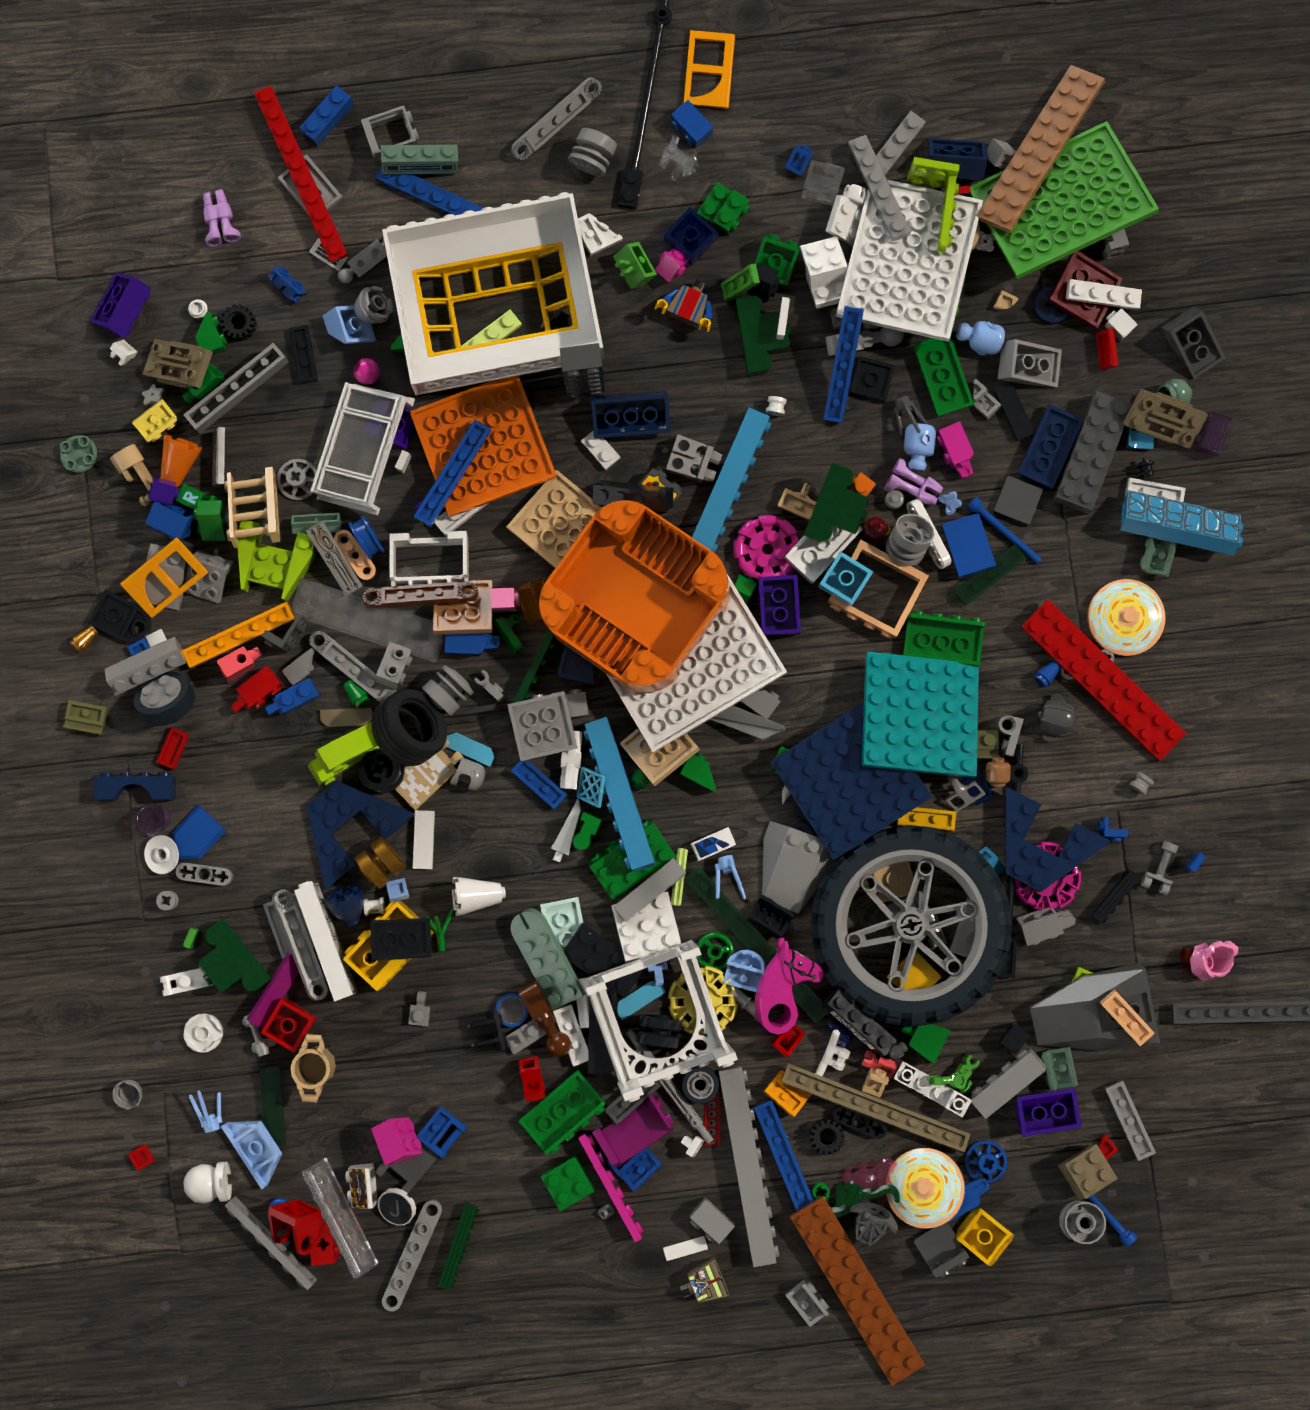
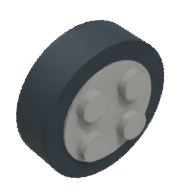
[133,672,195,726]

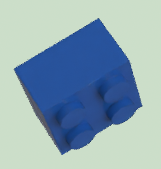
[145,501,198,540]

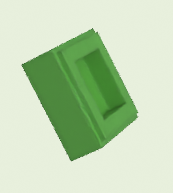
[183,928,201,949]

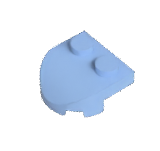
[723,950,766,992]

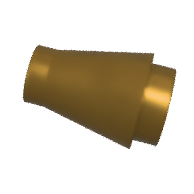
[69,625,99,653]

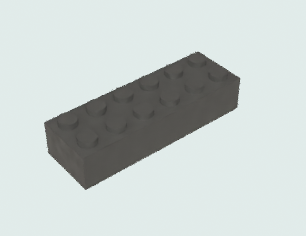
[559,343,605,399]
[1052,391,1133,514]

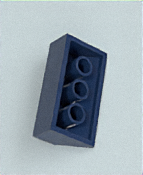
[591,390,671,438]

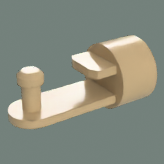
[110,444,152,506]

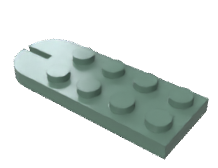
[511,908,586,1010]

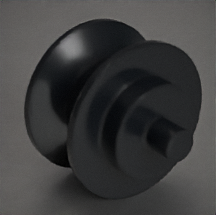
[1136,457,1157,480]

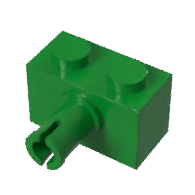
[194,496,228,541]

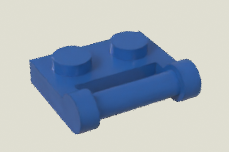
[417,1106,468,1159]

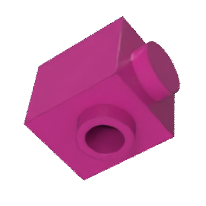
[655,249,688,282]

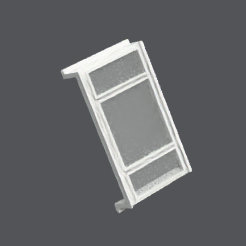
[310,382,415,515]

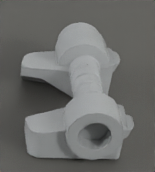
[242,1015,277,1057]

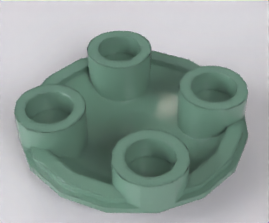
[60,435,97,473]

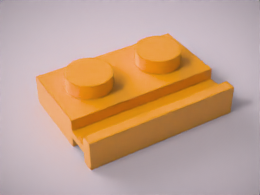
[763,1070,811,1118]

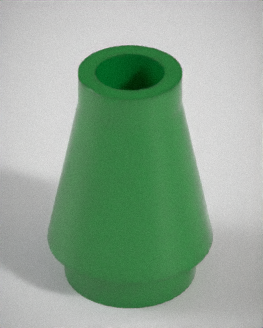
[343,679,370,709]

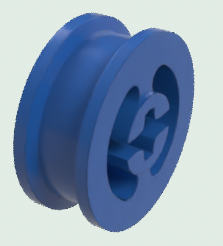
[348,515,385,560]

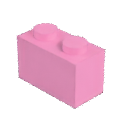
[490,588,520,612]

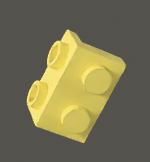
[132,399,178,442]

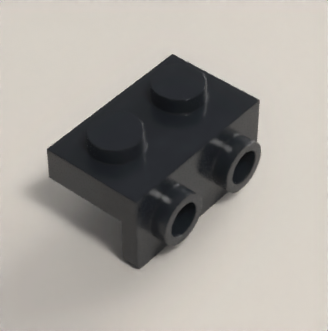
[747,895,795,939]

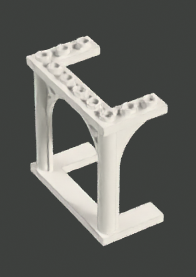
[581,940,738,1102]

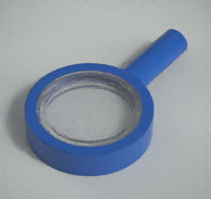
[495,993,529,1027]

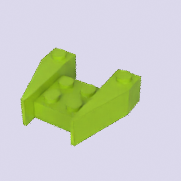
[238,520,317,602]
[308,722,379,786]

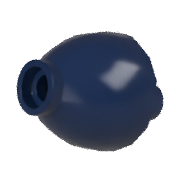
[325,883,364,927]

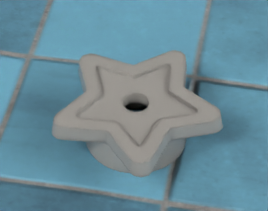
[142,384,164,405]

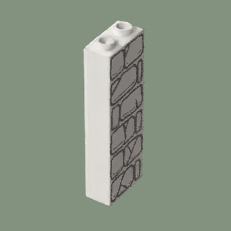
[294,881,358,1002]

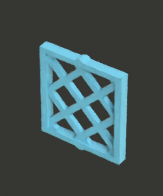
[577,767,606,808]

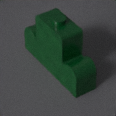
[735,296,791,377]
[804,463,869,543]
[198,918,271,994]

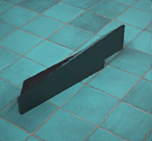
[588,984,619,1074]

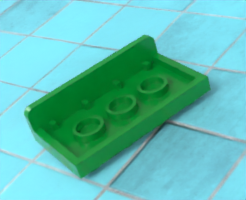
[903,611,986,666]
[587,819,676,900]
[519,1070,606,1155]

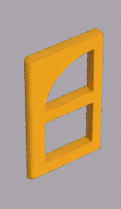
[684,30,735,109]
[120,538,208,618]

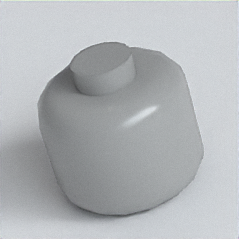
[884,490,904,510]

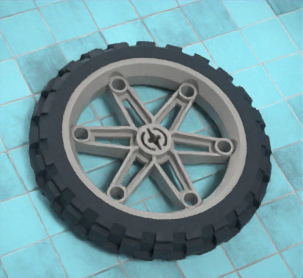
[811,825,1012,1026]

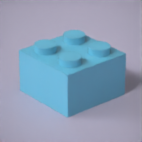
[818,551,873,607]

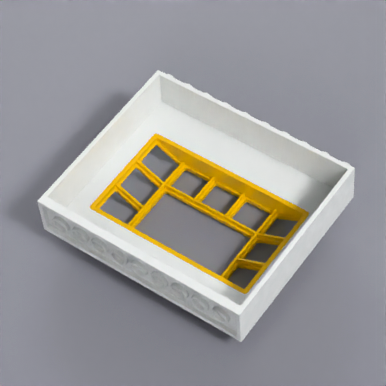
[382,192,605,395]

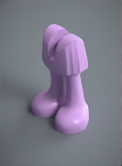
[884,458,943,506]

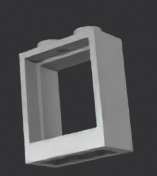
[361,105,419,161]

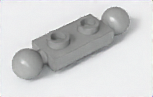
[338,238,387,284]

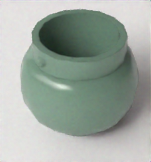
[1157,379,1192,403]

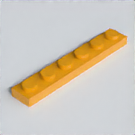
[182,602,295,668]

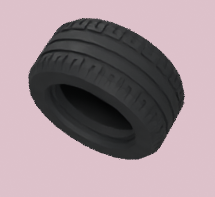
[371,689,447,766]

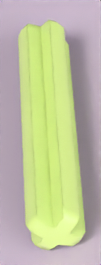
[671,848,688,906]

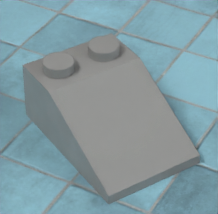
[998,339,1062,388]
[145,544,188,611]

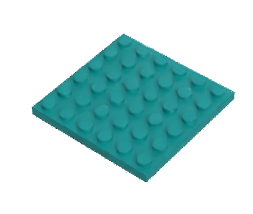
[862,651,979,778]

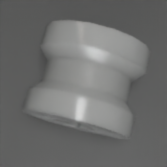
[1129,772,1154,795]
[156,891,179,910]

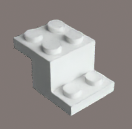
[800,236,848,309]

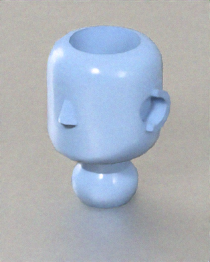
[956,321,1005,355]
[904,423,936,471]

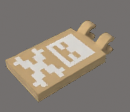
[395,739,463,810]

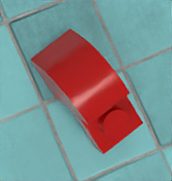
[519,1056,546,1103]

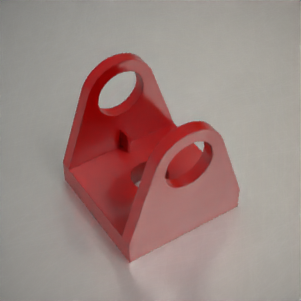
[268,1199,325,1255]

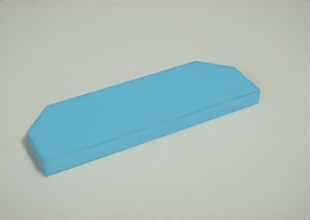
[447,732,495,767]
[617,981,666,1020]

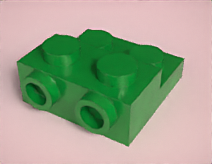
[697,182,750,235]
[755,233,800,286]

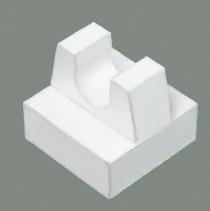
[110,340,137,366]
[681,1136,705,1157]

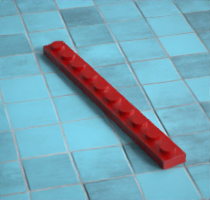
[254,86,348,264]

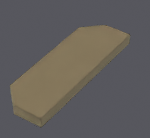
[320,708,372,727]

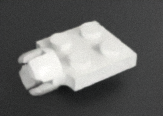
[826,184,867,246]

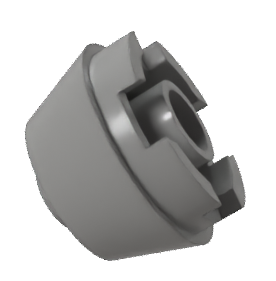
[354,286,393,324]

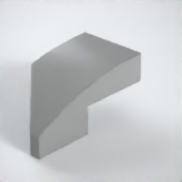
[974,379,1001,420]
[282,648,315,686]

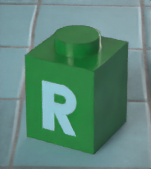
[175,484,208,510]

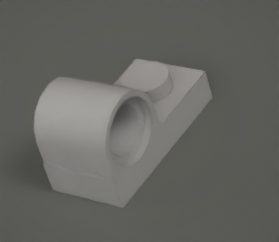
[996,716,1024,757]

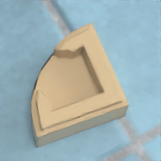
[993,290,1019,310]

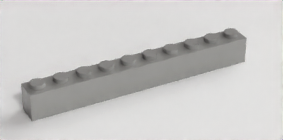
[718,1066,779,1267]

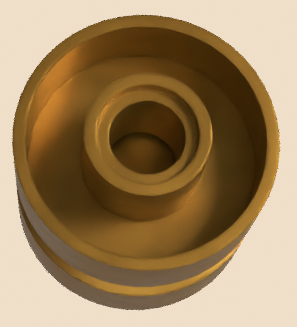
[354,836,406,889]

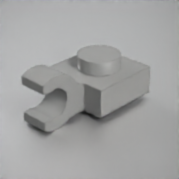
[474,670,504,702]
[408,991,431,1026]

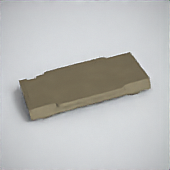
[142,339,213,388]
[1123,389,1208,449]

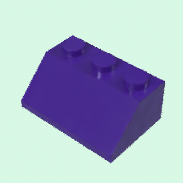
[90,272,152,338]
[1016,1088,1082,1137]

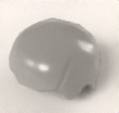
[112,1079,143,1110]

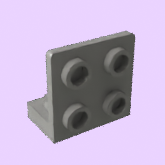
[185,550,234,603]

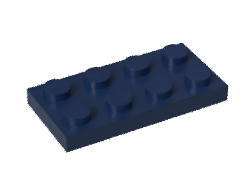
[1017,404,1084,490]

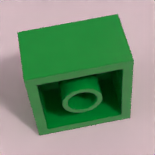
[541,1154,595,1211]

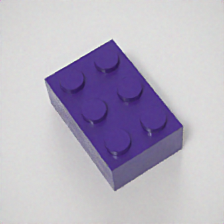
[758,575,801,637]

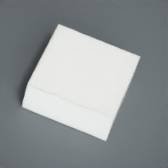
[395,450,412,474]

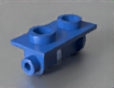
[268,267,307,303]

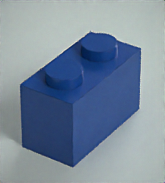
[671,100,713,148]

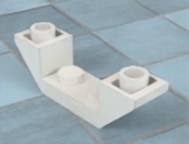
[893,1061,972,1118]

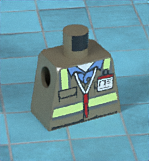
[680,1257,729,1302]

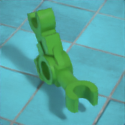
[929,1053,980,1093]

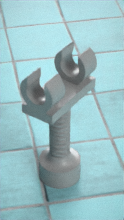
[1141,841,1179,895]

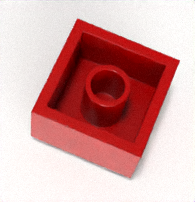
[261,998,318,1053]

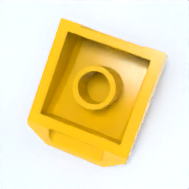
[956,1208,1014,1266]

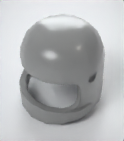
[450,758,485,790]

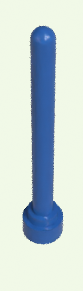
[966,496,1041,564]
[1087,1194,1137,1247]

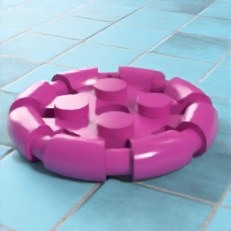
[733,515,799,583]
[1014,842,1081,911]

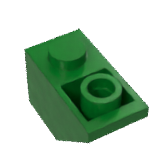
[195,311,228,357]

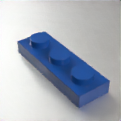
[511,760,567,809]

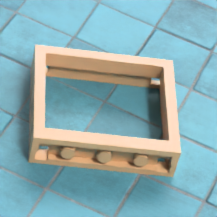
[827,540,929,639]

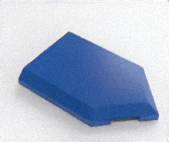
[172,805,227,860]

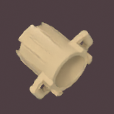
[291,1034,336,1103]

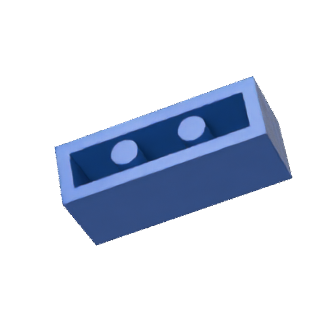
[300,85,354,147]

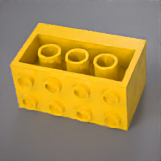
[343,901,435,991]

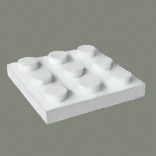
[612,892,681,963]

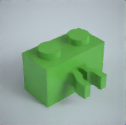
[613,242,657,289]

